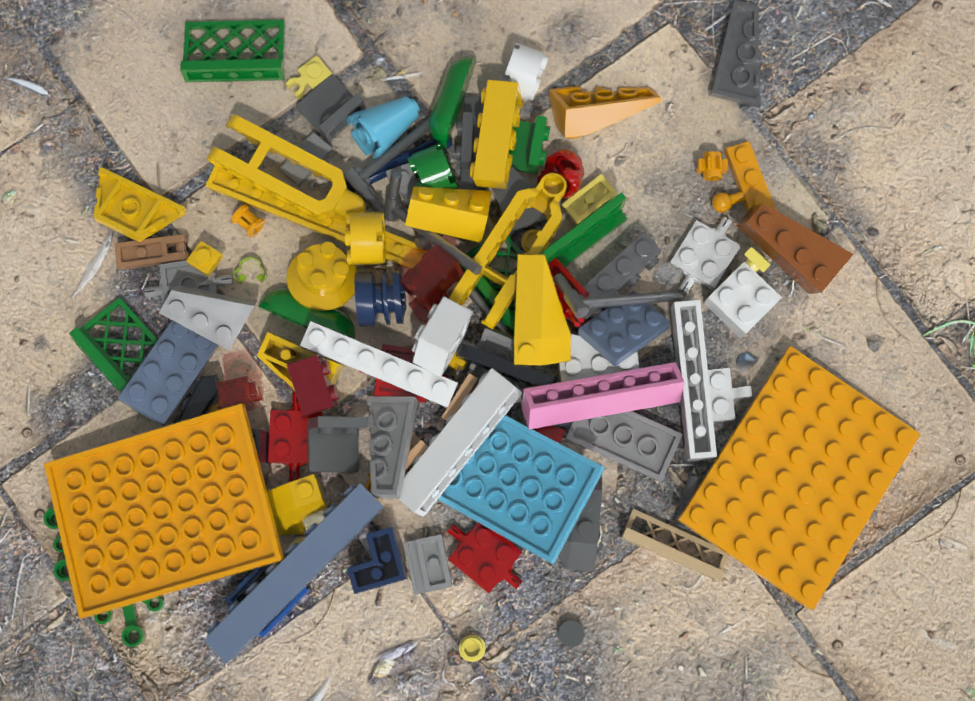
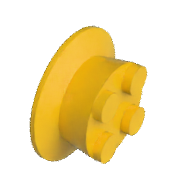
[286,242,358,311]

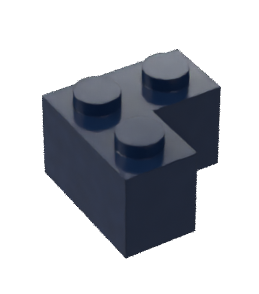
[347,527,408,594]

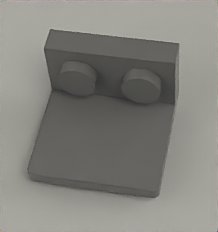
[296,75,366,143]
[307,416,368,472]

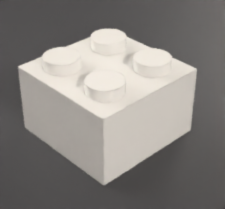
[704,262,782,339]
[412,297,472,377]

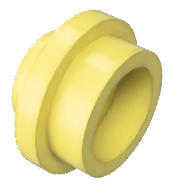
[459,635,485,662]

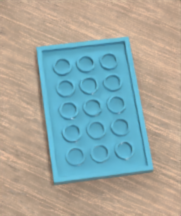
[438,416,605,564]

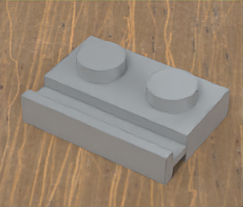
[404,534,453,595]

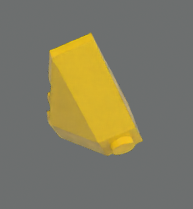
[267,474,328,535]

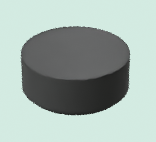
[558,620,585,647]

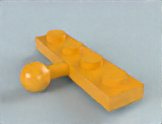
[712,141,777,213]

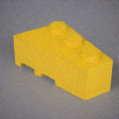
[405,186,492,243]
[257,332,344,412]

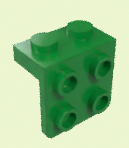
[509,115,551,175]

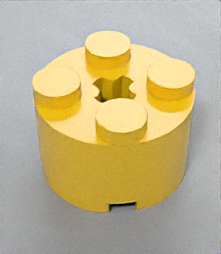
[345,212,386,265]

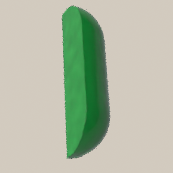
[429,56,476,149]
[258,287,355,340]

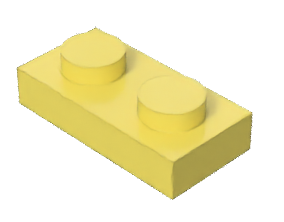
[561,174,617,225]

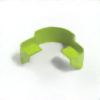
[233,257,268,283]

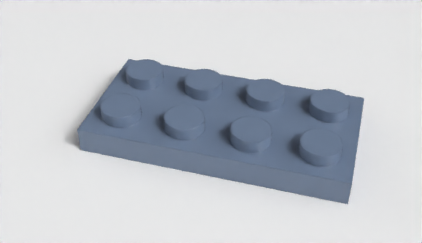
[118,320,219,427]

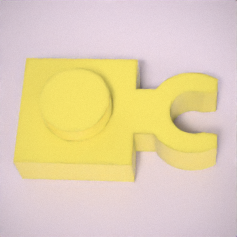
[286,55,332,99]
[744,247,772,272]

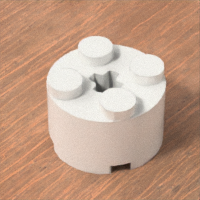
[502,42,549,101]

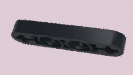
[456,343,557,387]

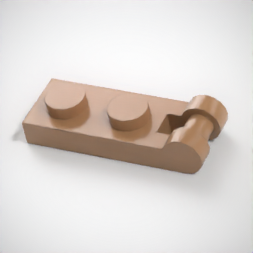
[114,234,189,270]

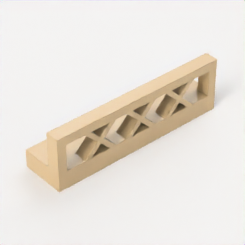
[620,509,729,582]

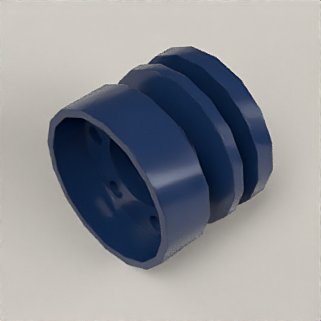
[354,269,407,327]

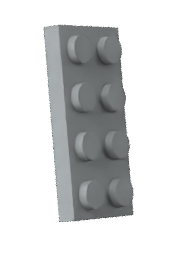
[565,411,683,483]

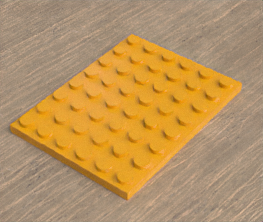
[677,346,920,611]
[44,403,284,619]

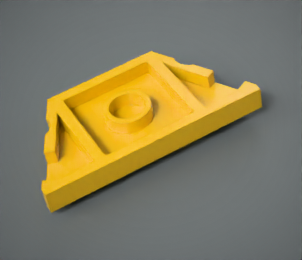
[93,167,187,242]

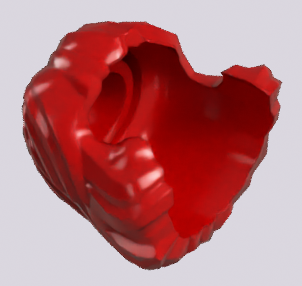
[537,149,584,198]

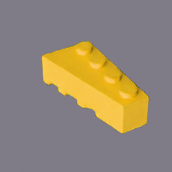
[470,80,524,189]

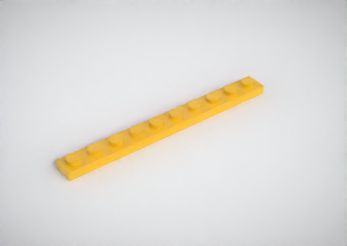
[205,166,446,282]

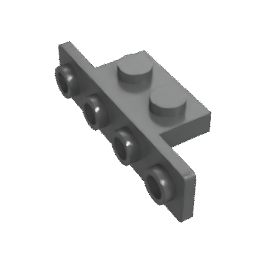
[456,96,486,191]

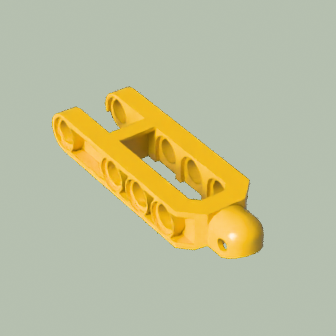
[206,114,366,221]
[449,173,567,330]

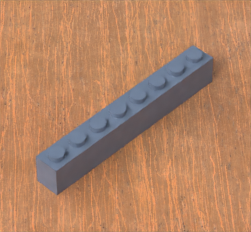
[204,483,384,664]

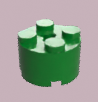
[407,143,459,189]

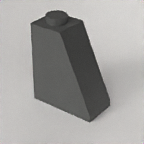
[491,167,547,237]

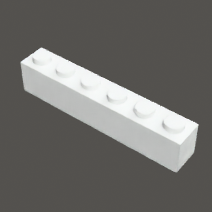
[670,300,717,461]
[300,321,458,407]
[399,368,523,517]

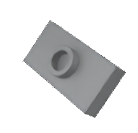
[280,132,333,187]

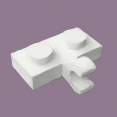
[708,368,752,422]

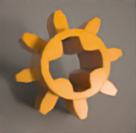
[697,151,728,181]

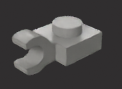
[385,163,418,210]

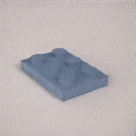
[578,291,671,367]

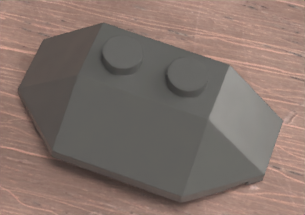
[558,475,602,572]

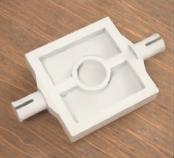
[670,217,741,295]

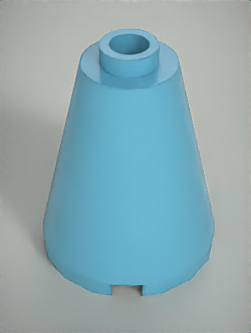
[347,96,420,160]

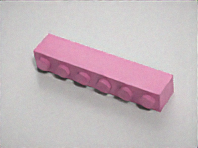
[522,362,684,429]

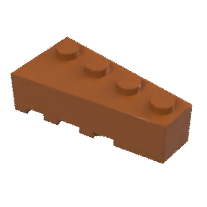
[736,203,853,294]

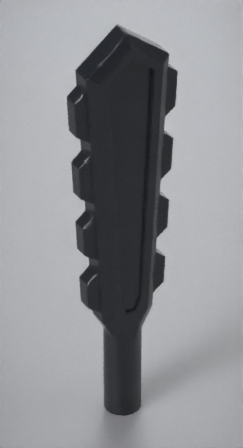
[173,375,222,424]

